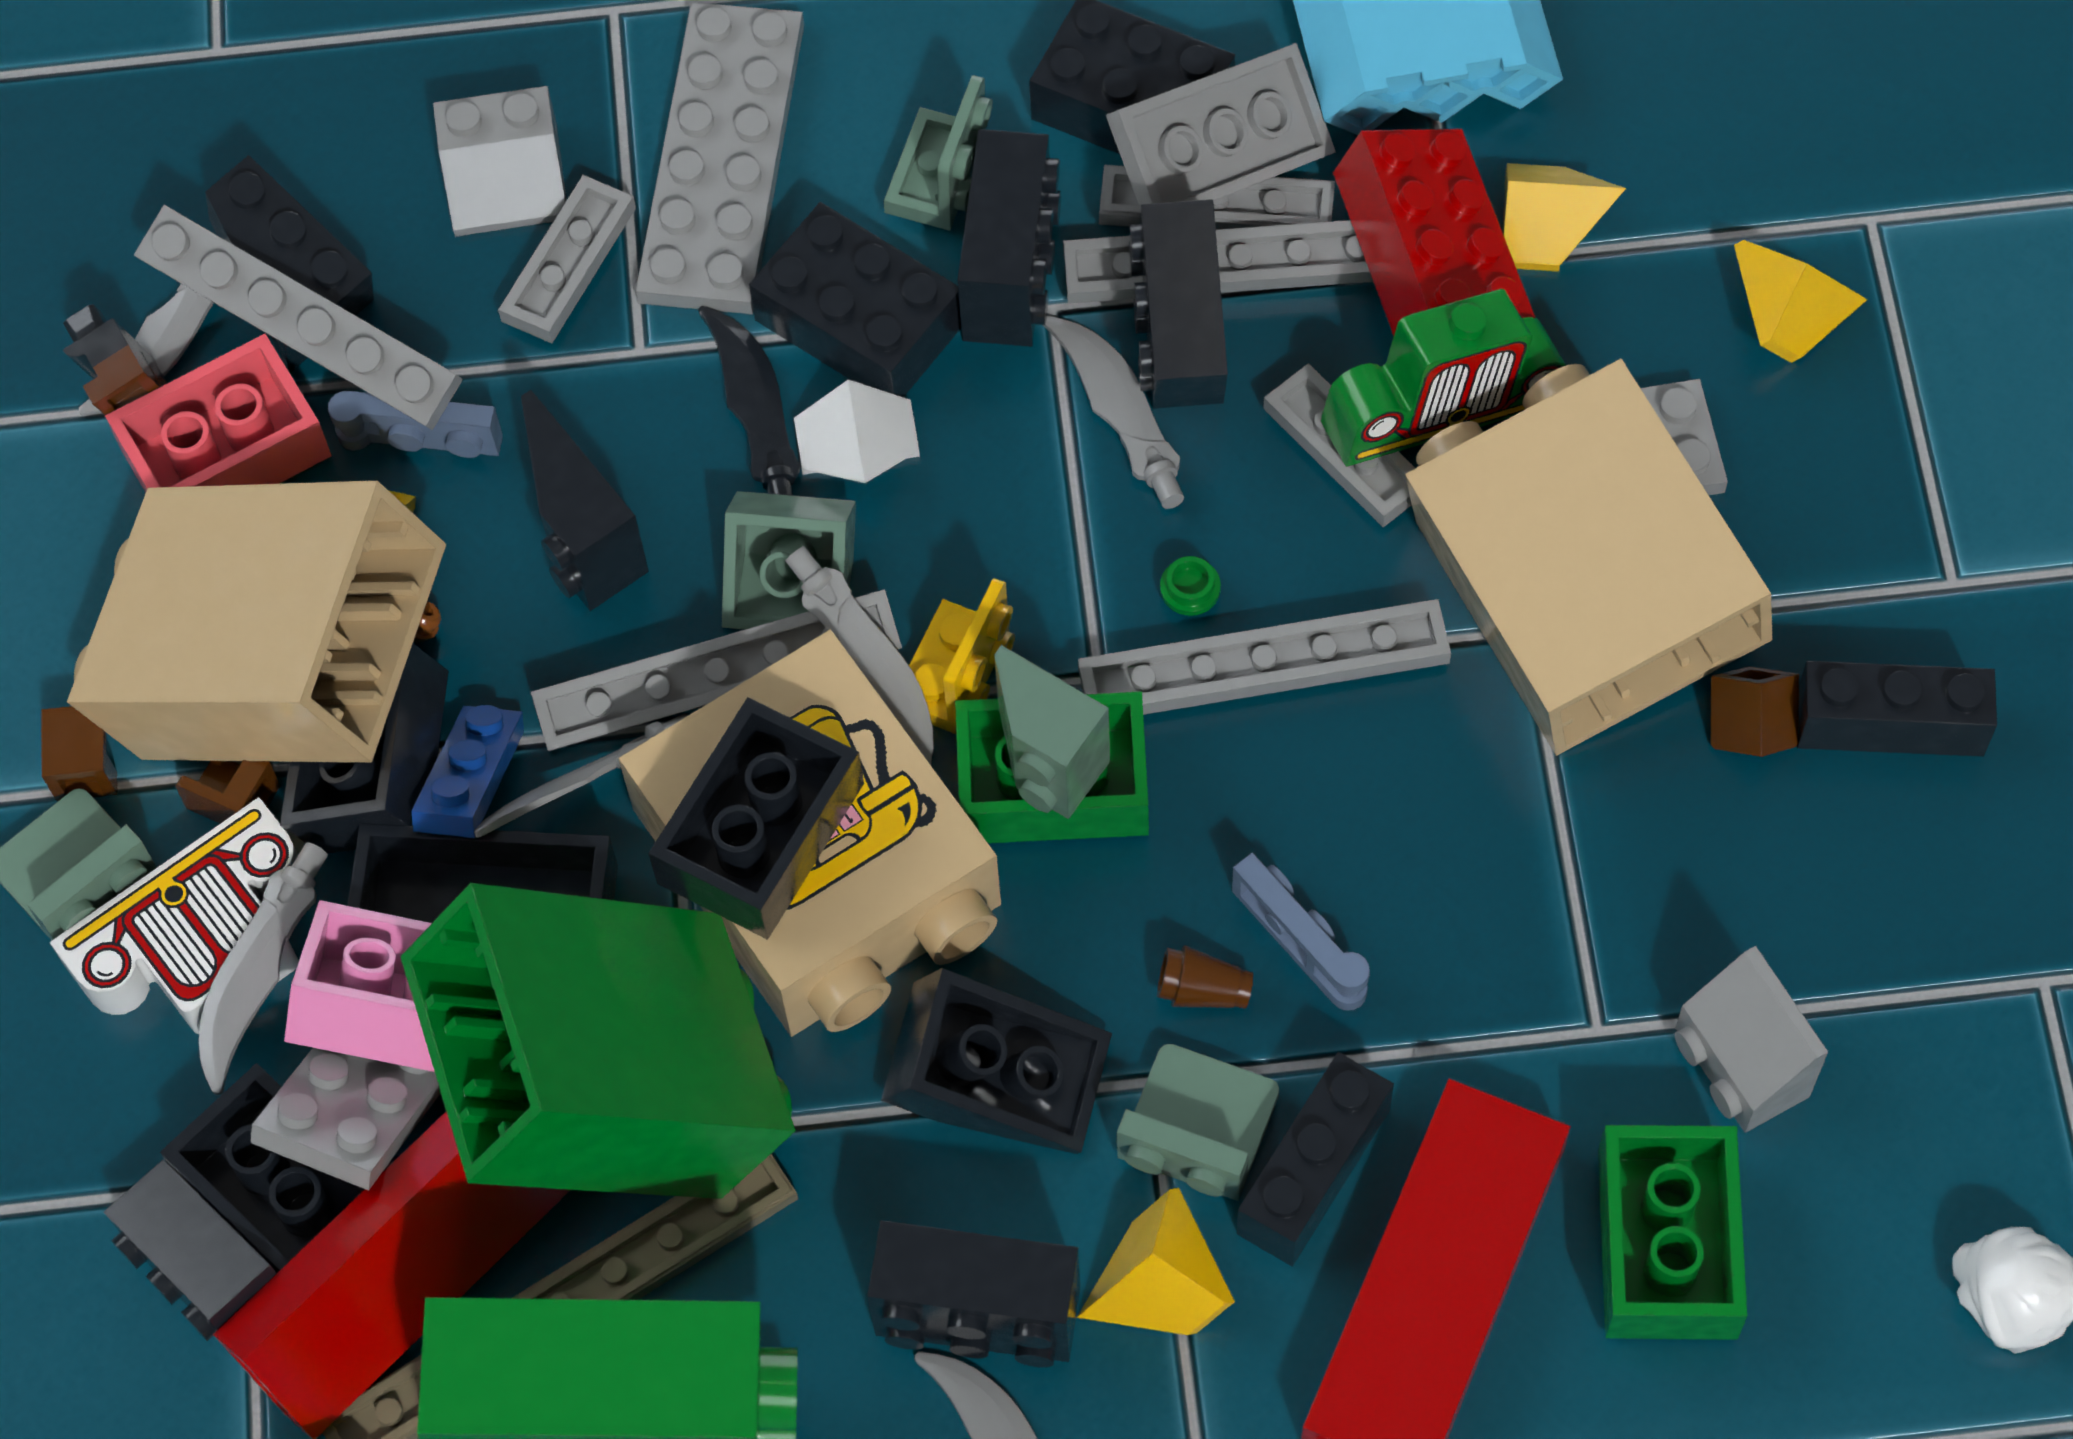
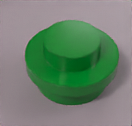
[1160,556,1221,616]

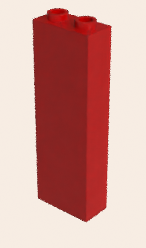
[1301,1079,1571,1439]
[213,1112,570,1439]

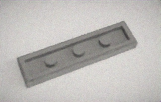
[1099,165,1335,230]

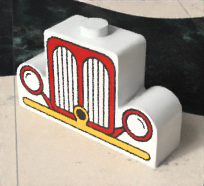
[49,797,299,1034]

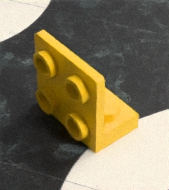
[909,578,1015,734]

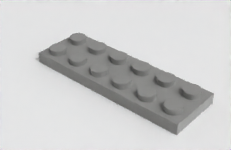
[636,2,804,314]

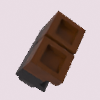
[63,304,167,415]

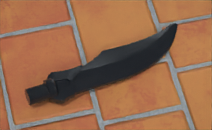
[699,306,800,496]

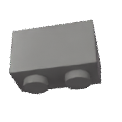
[433,86,567,237]
[1675,946,1828,1133]

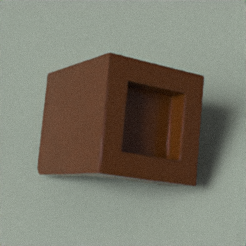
[1711,666,1799,757]
[41,706,118,801]
[175,760,280,824]

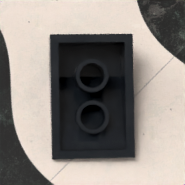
[521,390,649,611]
[881,968,1112,1154]

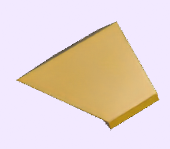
[1502,163,1626,272]
[1734,240,1868,363]
[1077,1188,1235,1335]

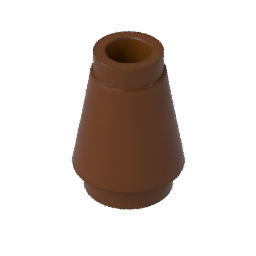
[1157,945,1254,1009]

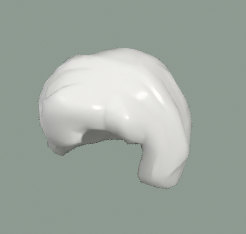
[1952,1227,2073,1354]

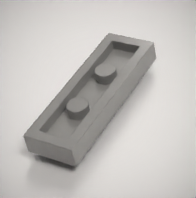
[498,175,636,343]
[1264,363,1415,527]

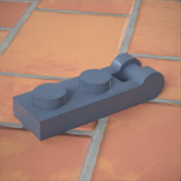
[328,391,503,458]
[1232,853,1370,1011]

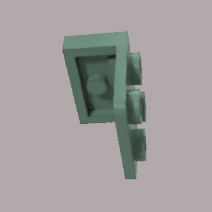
[884,75,992,231]
[0,789,157,940]
[1117,1044,1279,1201]

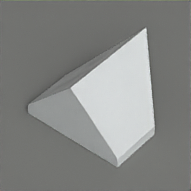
[794,380,920,483]

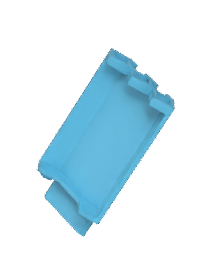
[1293,0,1563,135]

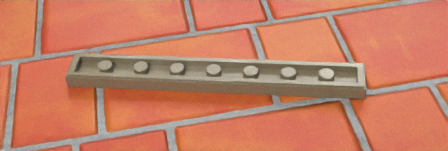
[322,1154,798,1439]

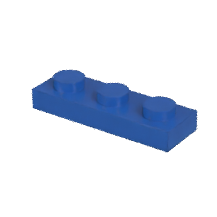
[411,705,524,838]

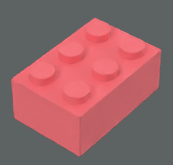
[105,334,332,492]

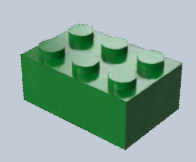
[955,691,1149,843]
[1598,1125,1748,1340]

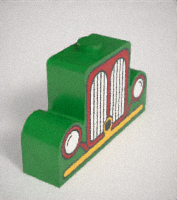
[1321,289,1567,467]

